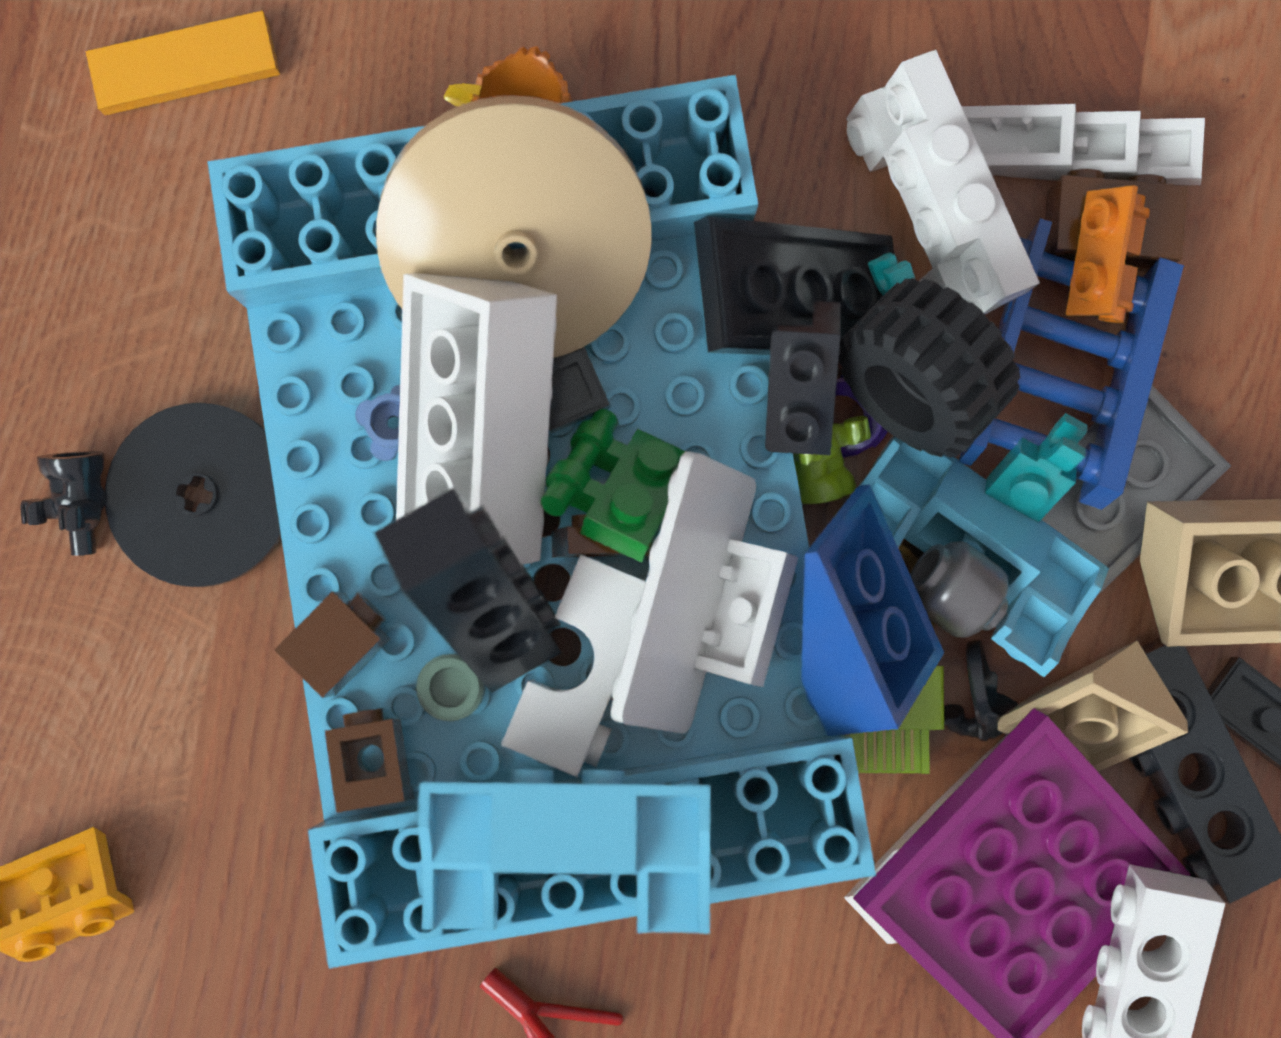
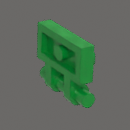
[540,409,687,563]

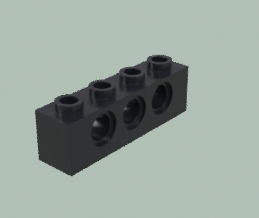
[374,487,562,693]
[1129,638,1281,904]

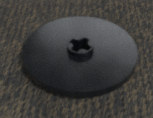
[105,403,281,587]

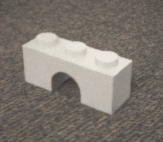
[501,555,646,777]

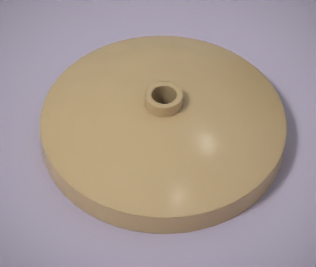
[376,96,652,358]

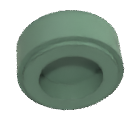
[416,654,485,721]

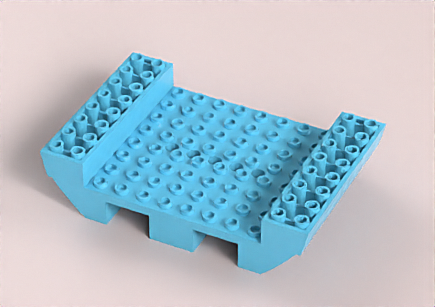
[207,75,876,968]

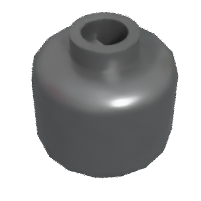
[910,542,1008,637]

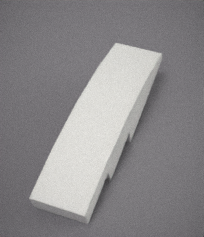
[961,104,1205,185]

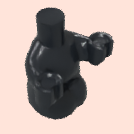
[20,451,106,556]

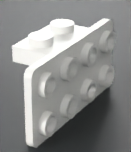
[611,451,798,733]

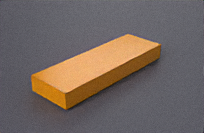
[85,10,280,116]

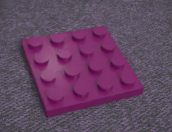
[853,708,1191,1038]

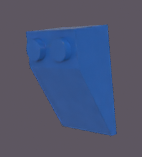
[801,484,944,736]

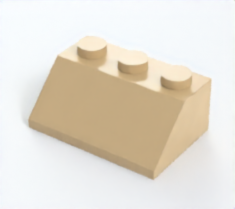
[1140,499,1281,647]

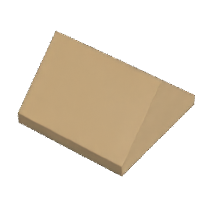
[998,641,1188,771]

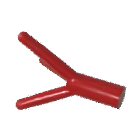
[480,967,623,1038]

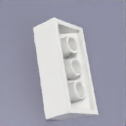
[396,273,557,565]

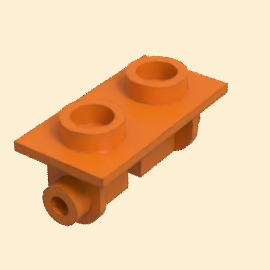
[1066,185,1150,323]

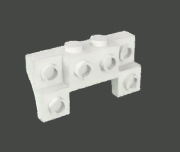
[846,50,1040,315]

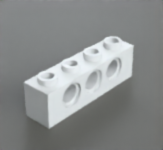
[1082,865,1225,1038]

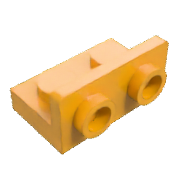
[0,827,134,962]

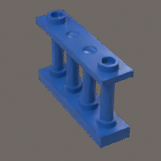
[959,218,1184,510]

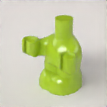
[793,416,871,504]

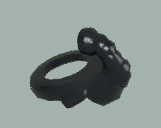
[944,639,1018,742]

